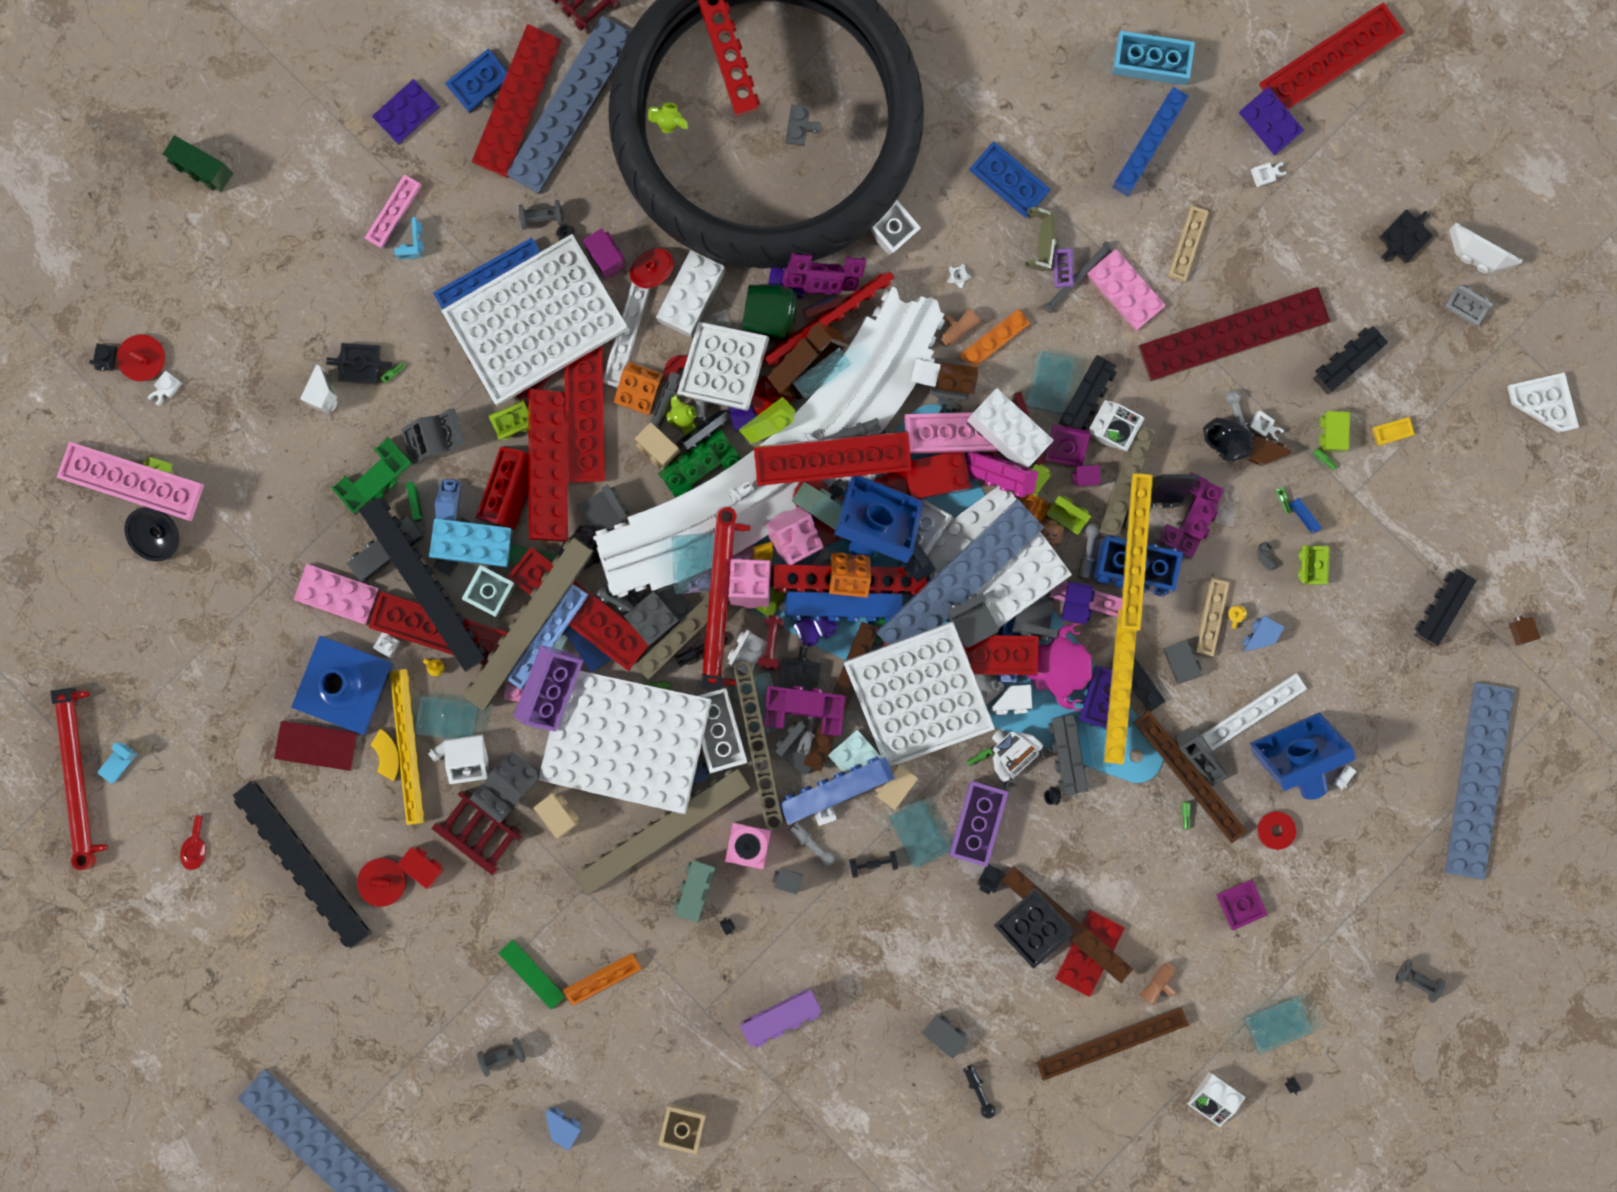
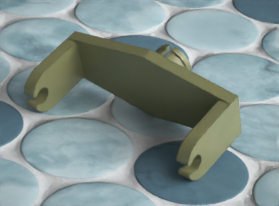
[1025,207,1059,272]

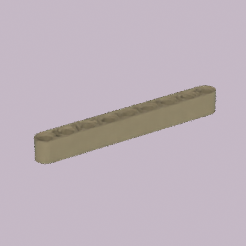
[734,660,782,831]

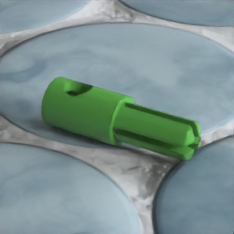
[380,362,405,384]
[1313,448,1337,470]
[1276,487,1292,514]
[644,681,671,690]
[967,747,993,766]
[1182,802,1191,830]

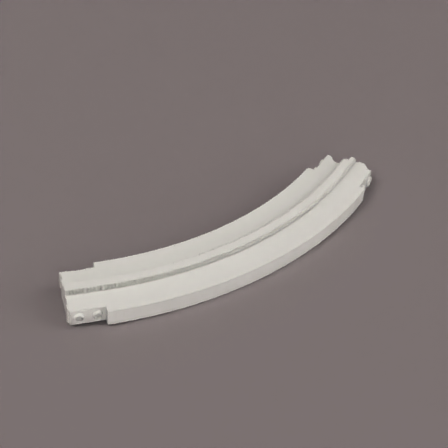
[593,287,945,598]

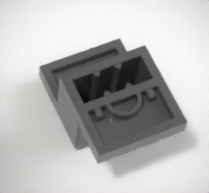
[401,408,465,465]
[624,584,693,646]
[470,752,540,823]

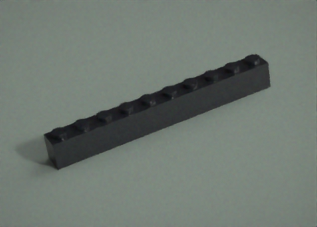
[359,498,487,672]
[232,781,372,949]

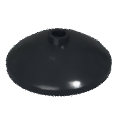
[124,506,180,562]

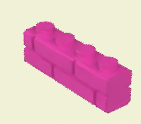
[966,452,1038,497]

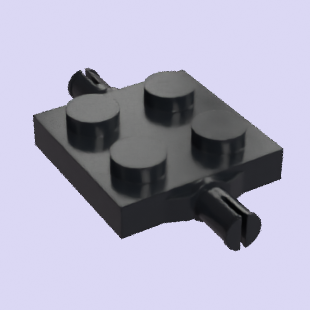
[1379,209,1433,263]
[326,343,392,384]
[778,647,821,691]

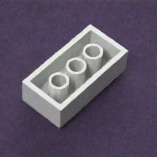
[656,250,726,338]
[967,388,1053,468]
[698,688,748,773]

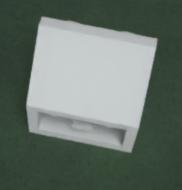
[990,685,1032,715]
[444,734,490,784]

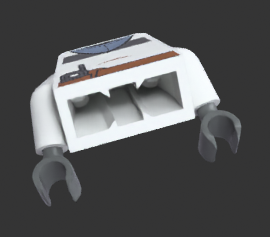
[992,731,1052,792]

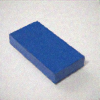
[1290,498,1322,534]

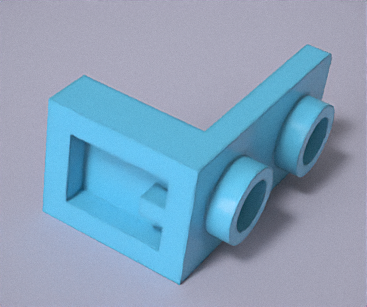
[394,217,424,260]
[98,742,137,784]

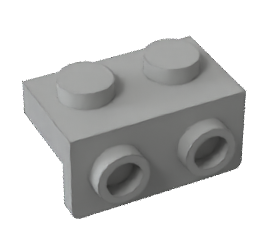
[1444,285,1493,327]

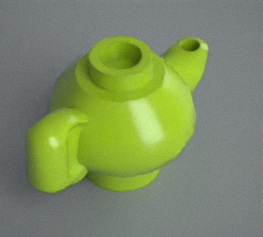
[648,103,688,133]
[667,395,697,435]

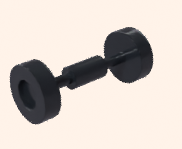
[849,850,898,878]

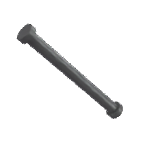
[1043,241,1113,314]

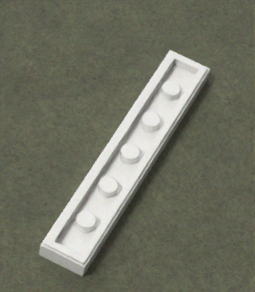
[603,282,651,388]
[1201,673,1307,751]

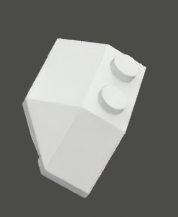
[1449,223,1523,274]

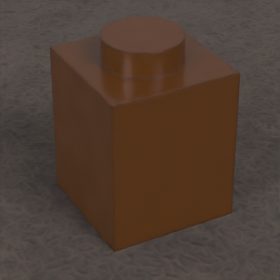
[1509,615,1540,646]

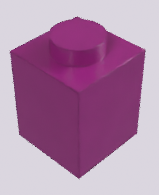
[1072,465,1101,488]

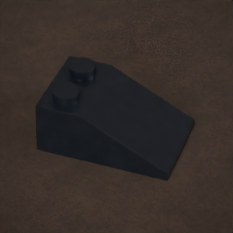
[1150,474,1199,509]

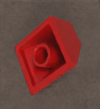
[751,375,794,416]

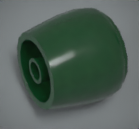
[741,284,797,341]

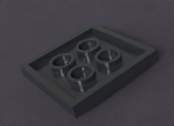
[994,887,1076,969]

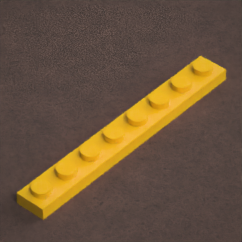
[1120,473,1153,631]
[1103,609,1137,765]
[390,669,424,825]

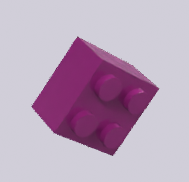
[583,228,626,280]

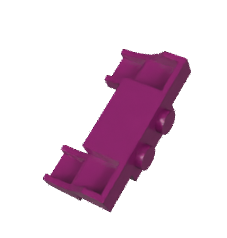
[782,252,867,295]
[1158,472,1224,559]
[764,686,846,736]

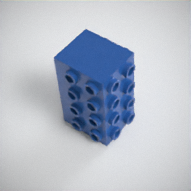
[1093,535,1183,597]

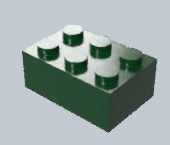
[162,135,233,192]

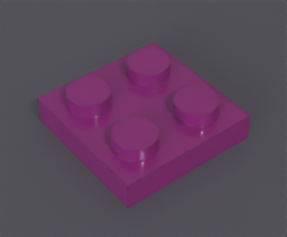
[1044,424,1090,467]
[1215,879,1268,931]

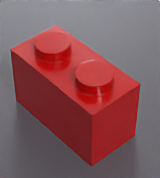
[396,846,444,889]

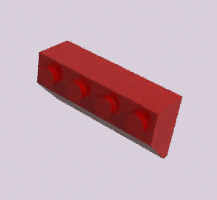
[475,446,529,530]

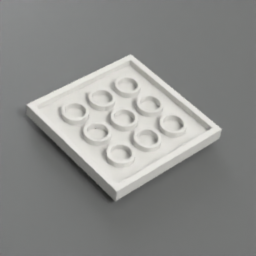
[677,322,769,411]

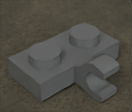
[785,104,822,147]

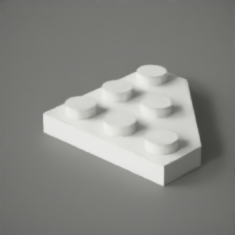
[1507,372,1579,433]

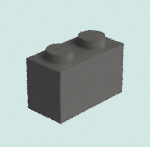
[1162,639,1202,684]
[772,867,803,895]
[922,1014,968,1059]

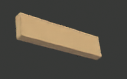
[1167,205,1209,283]
[1195,578,1230,657]

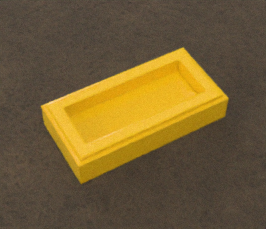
[1372,417,1415,446]

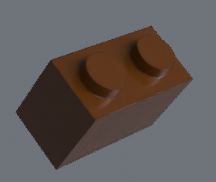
[937,362,978,394]

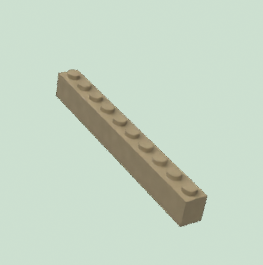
[464,538,595,711]
[575,768,751,895]

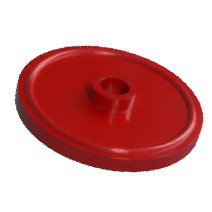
[630,248,674,289]
[117,334,165,382]
[357,858,406,907]

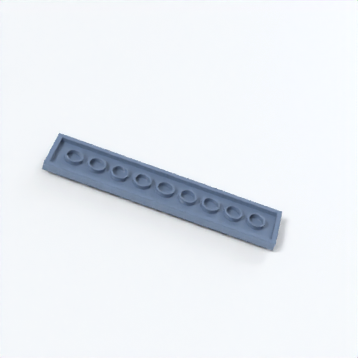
[507,16,630,194]
[876,499,1044,645]
[1444,683,1514,880]
[237,1069,396,1192]

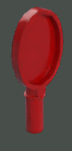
[180,815,206,870]

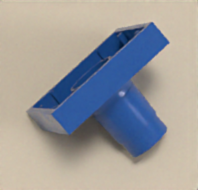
[835,476,923,563]
[291,636,394,735]
[1250,712,1356,800]

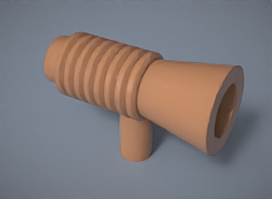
[939,308,981,347]
[1138,962,1176,1006]

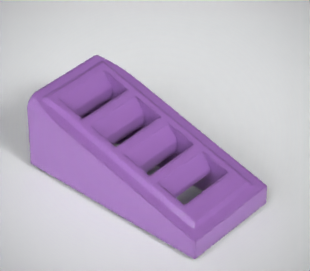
[1053,248,1074,288]

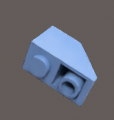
[435,479,461,521]
[1242,616,1284,652]
[546,1107,583,1151]

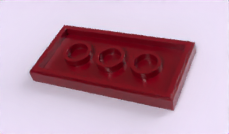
[274,721,358,771]

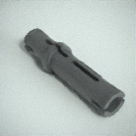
[650,372,682,429]
[823,418,881,440]

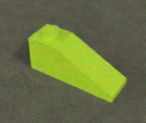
[739,397,795,444]

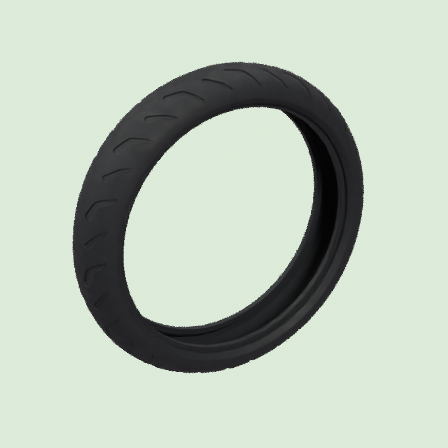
[609,0,924,269]

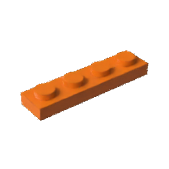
[959,309,1030,367]
[563,953,641,1006]

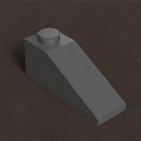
[1177,726,1228,786]

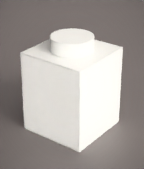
[911,357,941,387]

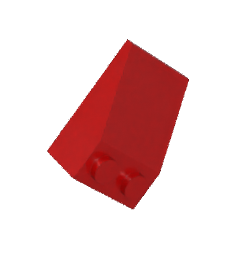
[905,452,971,499]

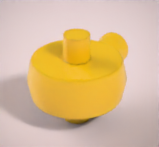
[1228,605,1247,629]
[423,658,445,676]

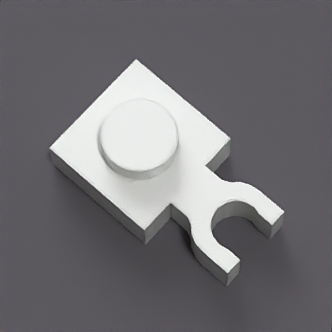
[1251,162,1287,187]
[148,371,182,407]
[1248,410,1284,441]

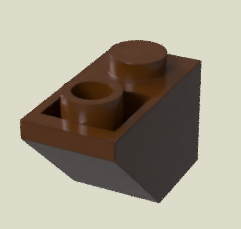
[1244,435,1292,467]

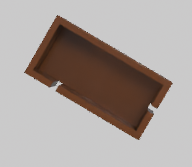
[767,323,850,399]

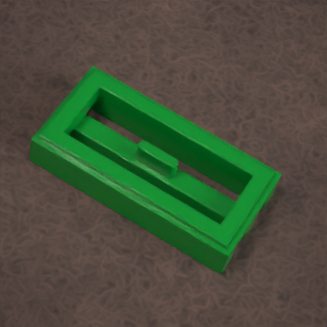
[406,482,423,522]

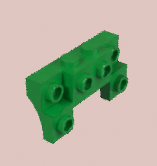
[658,428,741,498]
[331,436,413,515]

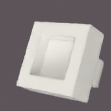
[373,632,400,658]
[815,806,837,826]

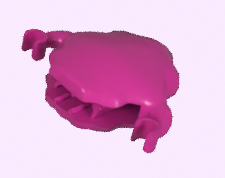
[1027,623,1092,711]

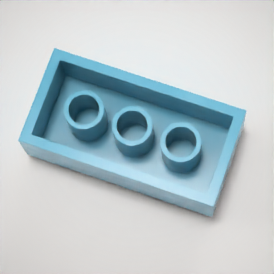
[1112,31,1195,86]
[429,518,513,568]

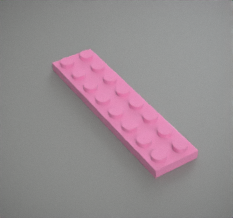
[56,442,204,521]

